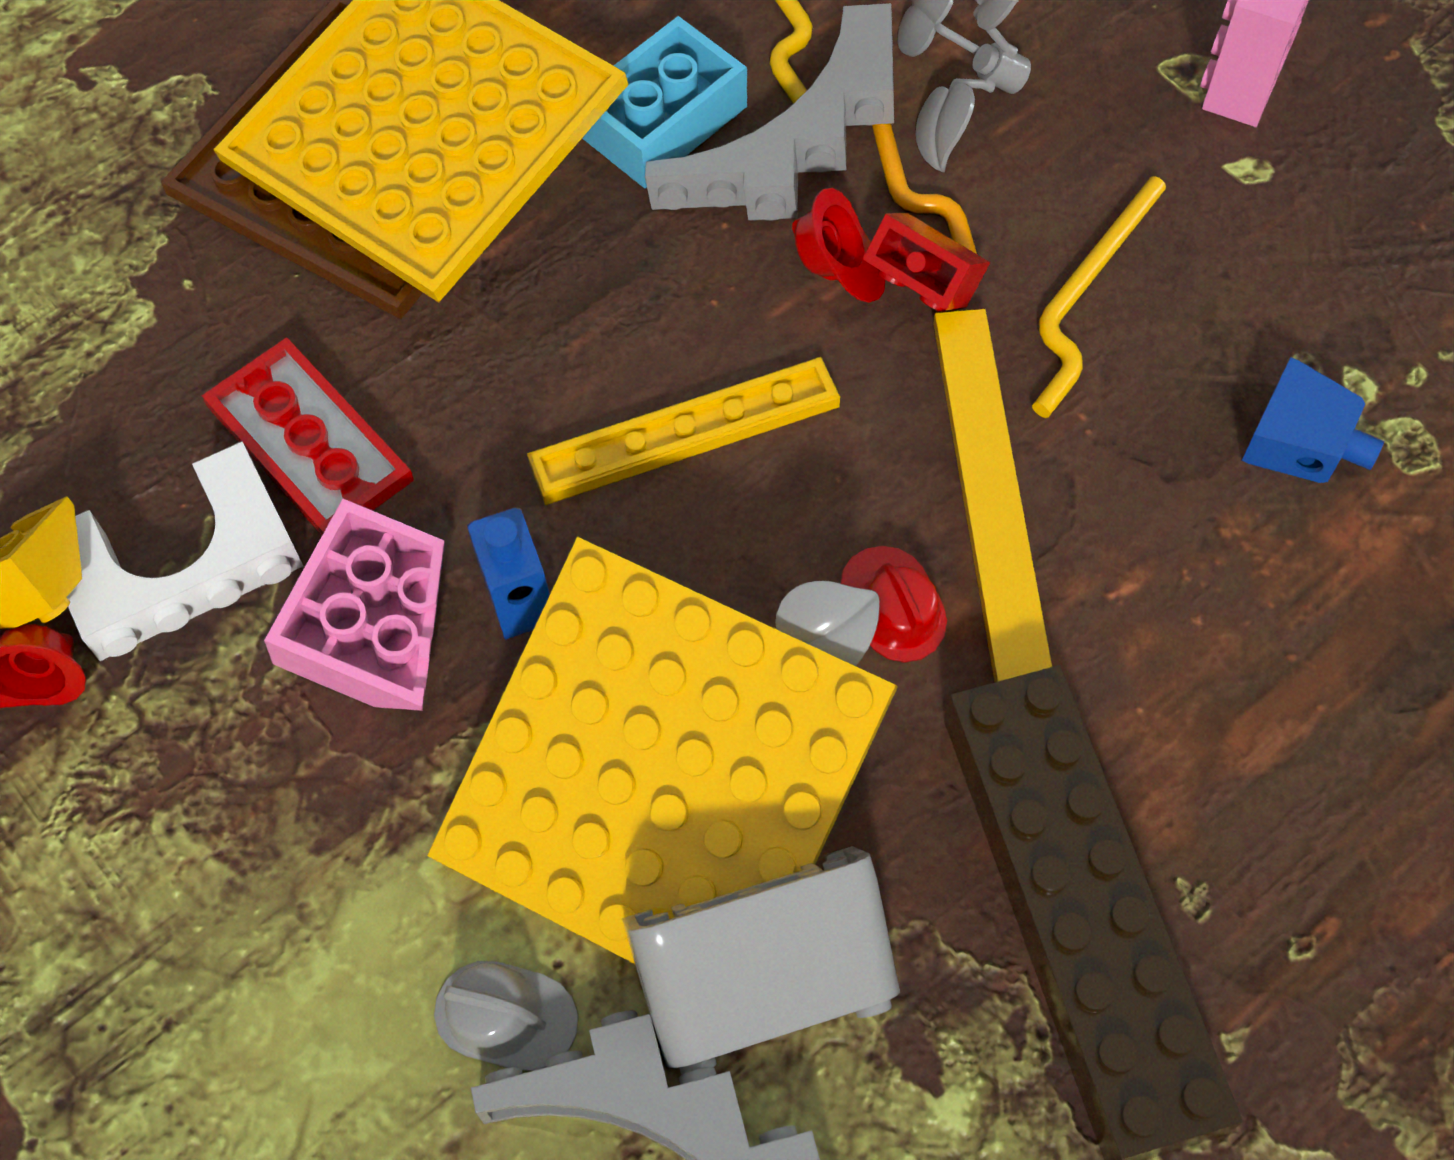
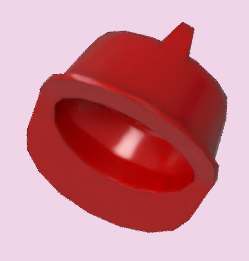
[792,188,886,303]
[841,546,947,663]
[0,624,86,708]

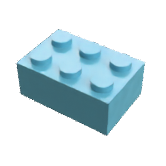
[582,16,747,188]

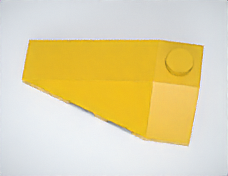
[0,496,82,629]

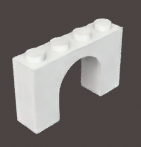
[67,442,303,661]

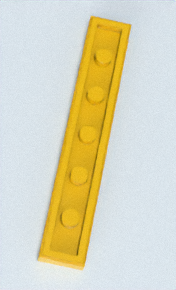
[527,357,840,505]

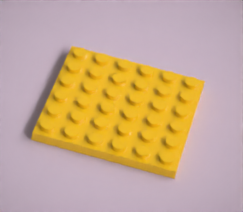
[213,0,628,302]
[427,537,898,964]

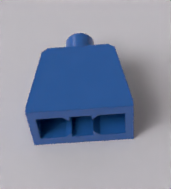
[1241,357,1385,483]
[467,508,550,640]

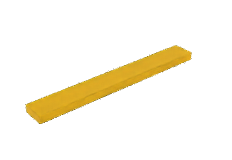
[933,309,1052,683]

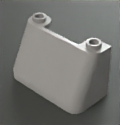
[622,846,900,1075]

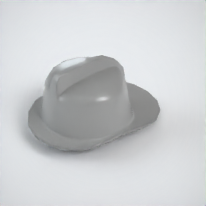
[434,961,578,1071]

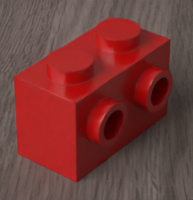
[863,213,991,312]

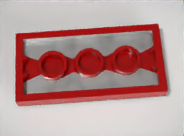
[201,337,414,535]

